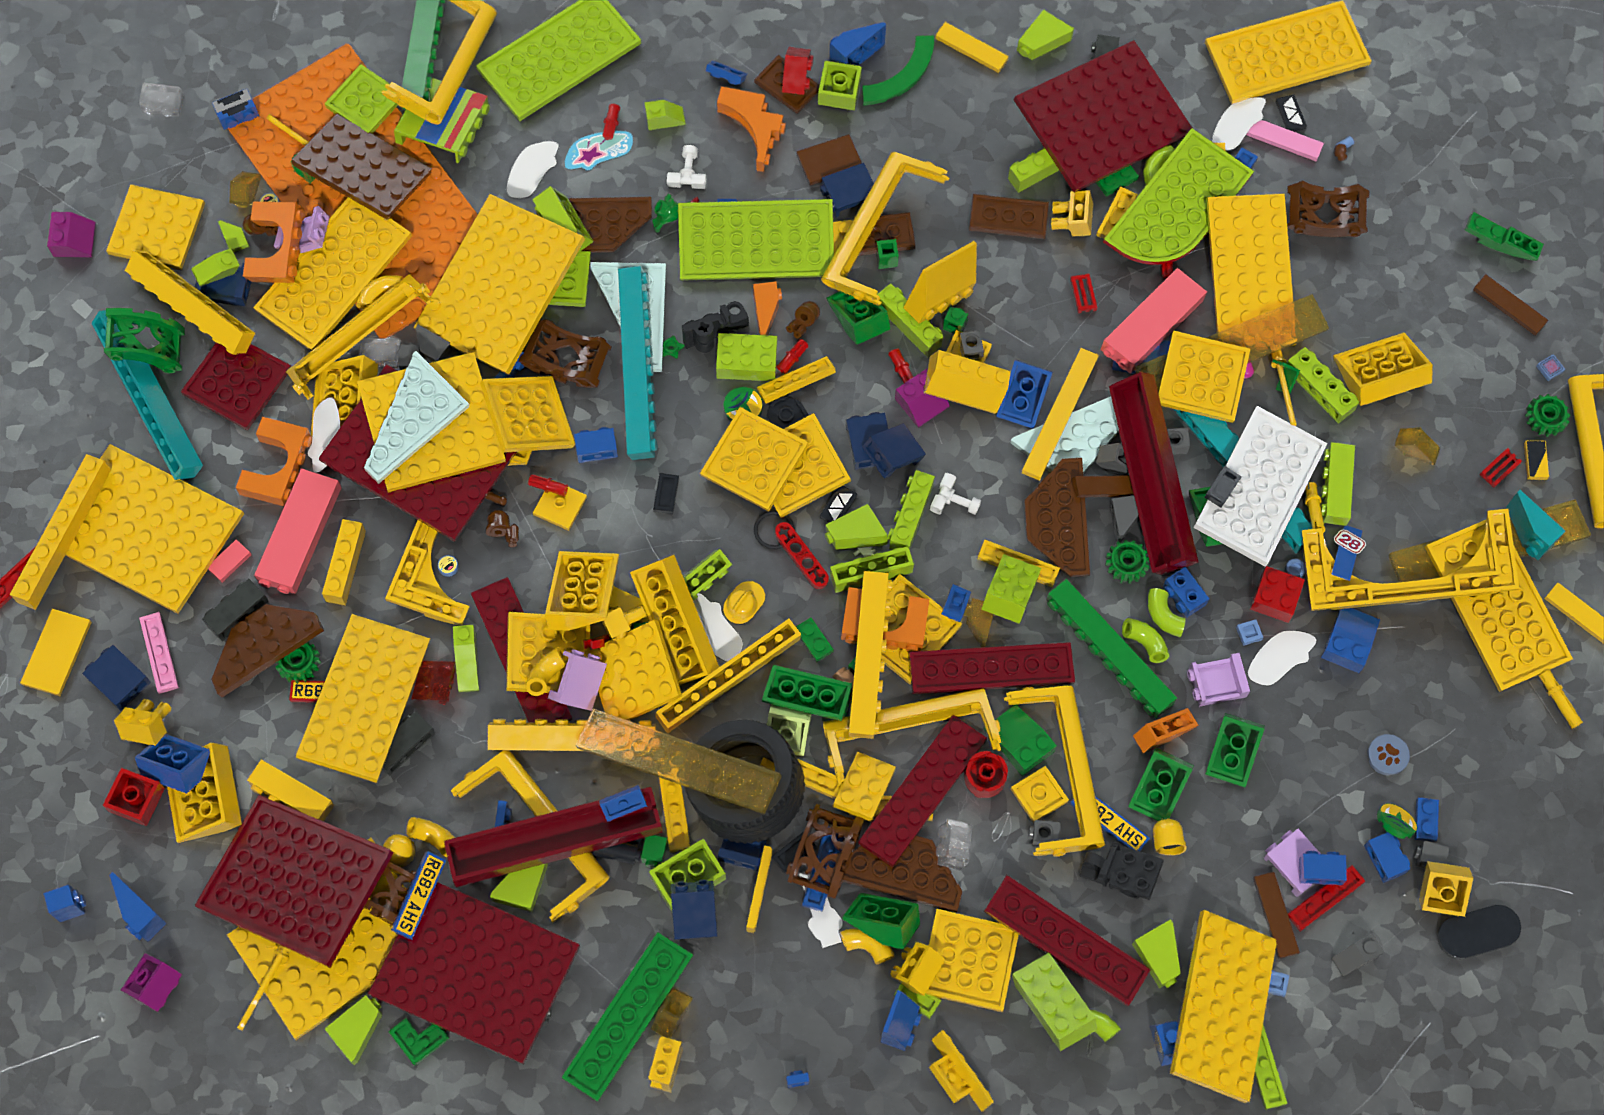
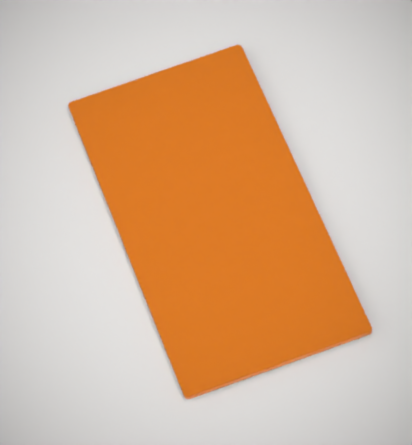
[228,44,478,340]

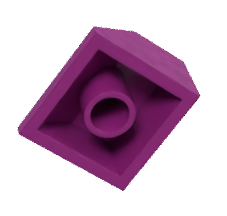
[47,212,96,257]
[895,368,950,428]
[121,953,182,1012]

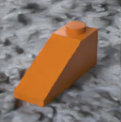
[753,282,782,335]
[1133,708,1198,753]

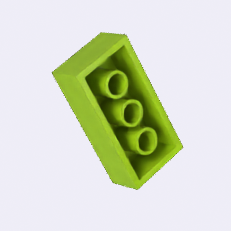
[1012,953,1097,1052]

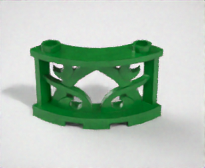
[104,308,185,374]

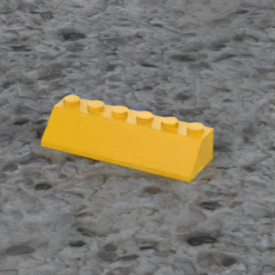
[630,555,719,685]

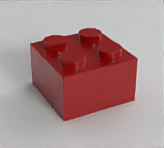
[1250,566,1305,623]
[102,768,165,827]

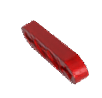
[775,522,829,589]

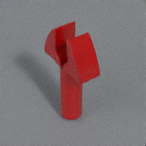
[583,634,610,650]

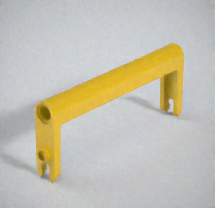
[381,0,497,125]
[821,152,950,305]
[286,274,434,400]
[1568,374,1604,528]
[1004,686,1105,857]
[823,688,1001,785]
[451,750,610,923]

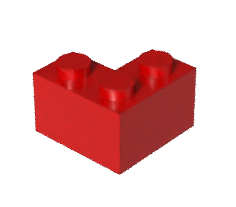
[782,47,814,95]

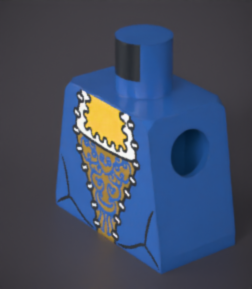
[1149,1021,1178,1066]

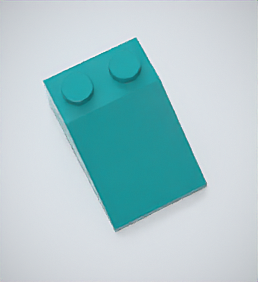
[1506,490,1566,560]

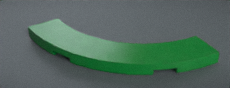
[863,35,934,105]

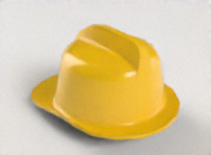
[723,581,765,624]

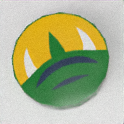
[723,387,763,421]
[1377,803,1417,839]

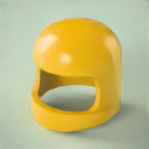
[1153,819,1187,856]
[383,834,415,867]

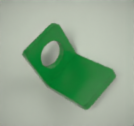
[1272,359,1300,394]

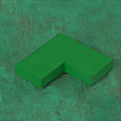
[388,1018,449,1066]

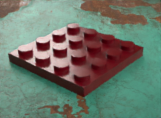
[181,343,291,431]

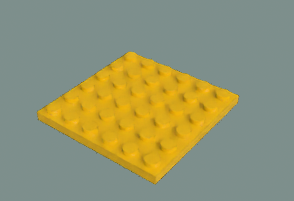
[357,352,506,492]

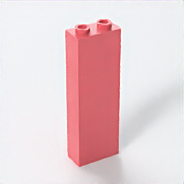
[1100,268,1207,374]
[254,468,341,594]

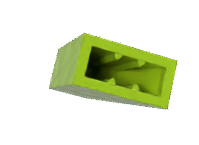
[1017,10,1074,60]
[824,504,888,550]
[490,863,548,913]
[1132,919,1181,989]
[325,995,382,1065]

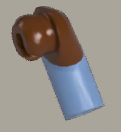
[1334,136,1354,161]

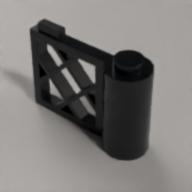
[593,838,642,865]

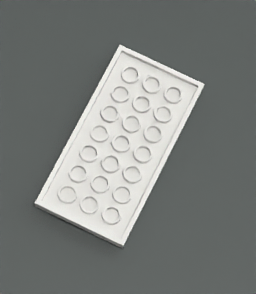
[1193,406,1327,567]

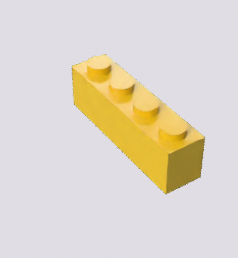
[322,519,366,606]
[247,759,335,822]

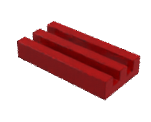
[1070,274,1098,313]
[1479,448,1522,488]

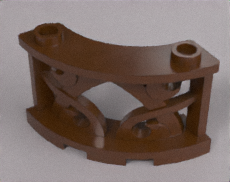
[1287,181,1369,237]
[518,319,612,388]
[786,804,864,899]
[364,862,416,926]

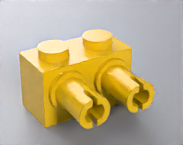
[1051,190,1093,236]
[602,605,647,640]
[114,699,172,746]
[891,942,945,996]

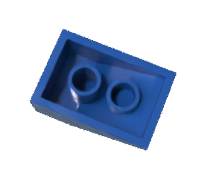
[829,22,886,66]
[996,360,1053,429]
[1321,608,1380,673]
[110,872,167,942]
[881,990,922,1051]

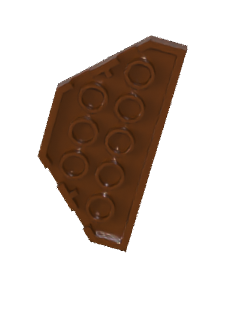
[537,197,652,253]
[1025,458,1090,577]
[212,604,324,697]
[843,836,962,913]

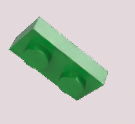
[1096,165,1139,197]
[796,617,834,662]

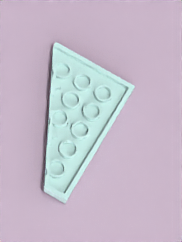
[590,262,666,372]
[364,351,469,484]
[1010,396,1119,474]

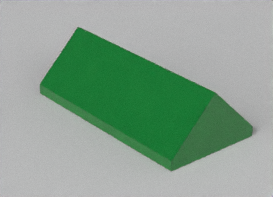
[762,665,853,721]

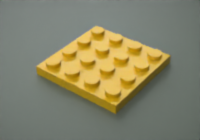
[106,185,205,270]
[1158,331,1250,423]
[480,376,575,452]
[700,407,809,511]
[773,413,851,518]
[881,574,963,685]
[506,612,590,693]
[590,620,682,724]
[925,909,1018,1012]

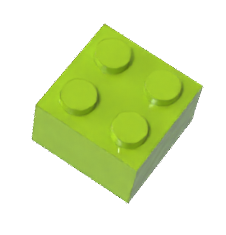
[818,61,862,110]

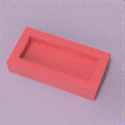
[208,540,251,583]

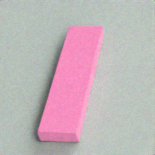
[1246,120,1324,161]
[139,612,179,694]

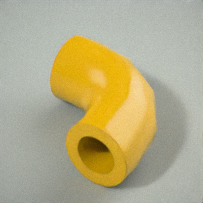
[356,275,403,310]
[526,647,568,696]
[406,817,455,857]
[840,928,895,964]

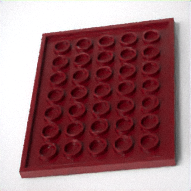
[1013,40,1192,193]
[319,364,517,542]
[195,795,394,968]
[368,882,580,1065]

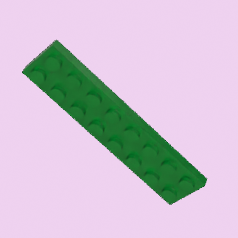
[561,932,694,1102]

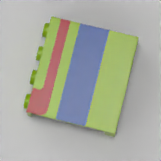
[394,78,490,163]

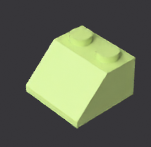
[767,704,812,756]

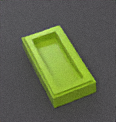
[894,984,942,1019]

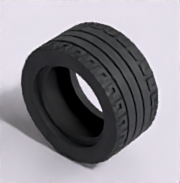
[683,719,805,843]

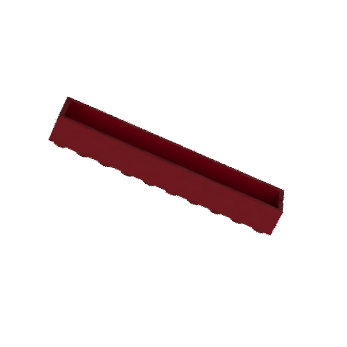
[1109,372,1199,575]
[444,787,663,887]

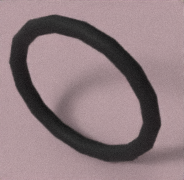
[753,510,795,549]

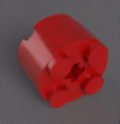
[964,751,1008,798]

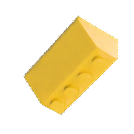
[924,350,1011,414]

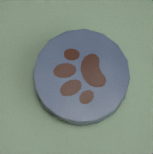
[1367,734,1410,776]

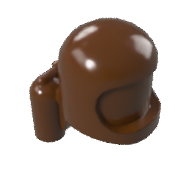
[243,214,278,237]
[786,301,820,338]
[486,510,519,548]

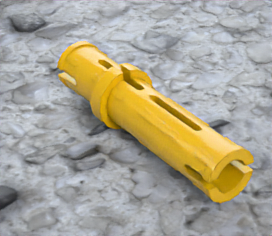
[1305,482,1326,533]
[1538,669,1583,729]

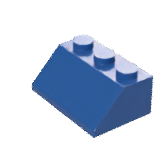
[135,734,210,794]

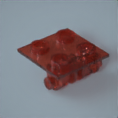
[411,661,456,705]

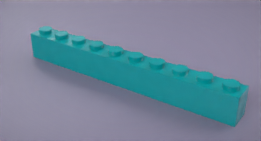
[618,266,658,460]
[91,310,203,480]
[1174,409,1312,553]

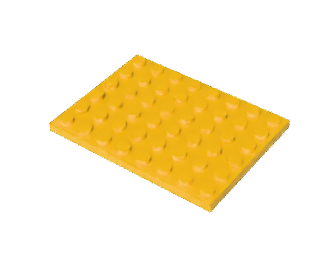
[414,194,585,375]
[65,444,244,614]
[227,838,408,1040]

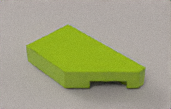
[218,220,249,253]

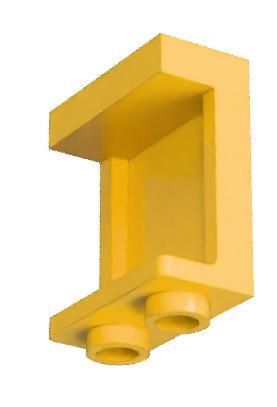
[648,1037,683,1092]

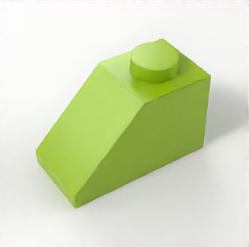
[644,100,686,130]
[191,248,240,286]

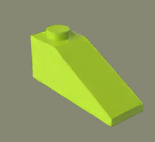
[453,625,479,692]

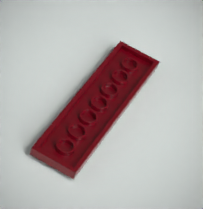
[471,577,573,723]
[908,642,1075,694]
[858,715,987,868]
[983,875,1150,1007]

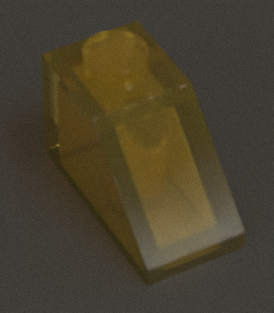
[230,171,261,208]
[1395,427,1440,465]
[964,598,994,647]
[651,988,693,1039]

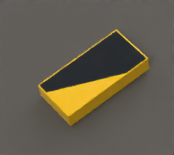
[1524,440,1549,480]

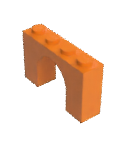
[243,201,305,283]
[235,417,312,506]
[841,587,930,652]

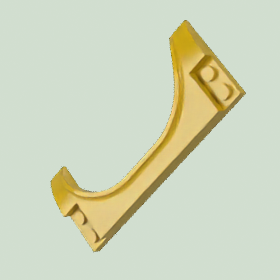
[385,451,532,625]
[1302,509,1519,611]

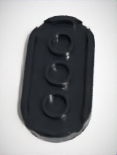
[767,396,809,429]
[1437,905,1521,959]

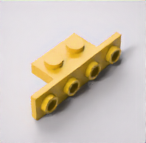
[929,1030,994,1112]

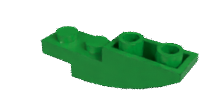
[1465,212,1544,261]

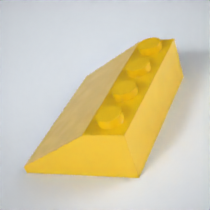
[903,241,977,324]
[1334,332,1433,406]
[311,355,378,439]
[545,551,619,631]
[167,743,242,843]

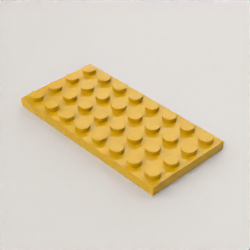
[1205,0,1371,104]
[1207,194,1297,348]
[253,198,412,351]
[1425,519,1573,692]
[296,614,430,783]
[1170,910,1276,1103]

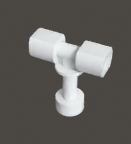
[667,145,706,189]
[930,473,981,515]

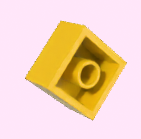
[1419,861,1473,917]

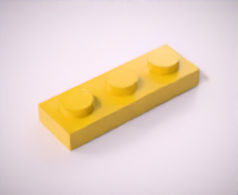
[1096,187,1138,239]

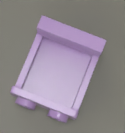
[274,206,330,253]
[548,649,607,711]
[1187,653,1250,707]
[1264,829,1320,897]

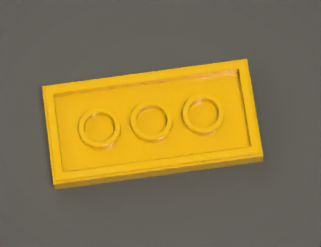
[20,609,92,696]

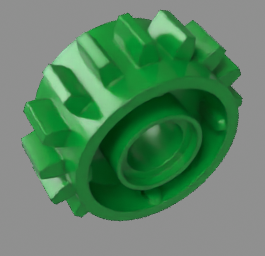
[1525,394,1570,437]
[1105,540,1149,584]
[275,641,321,684]

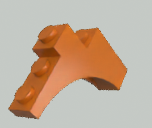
[717,86,786,172]

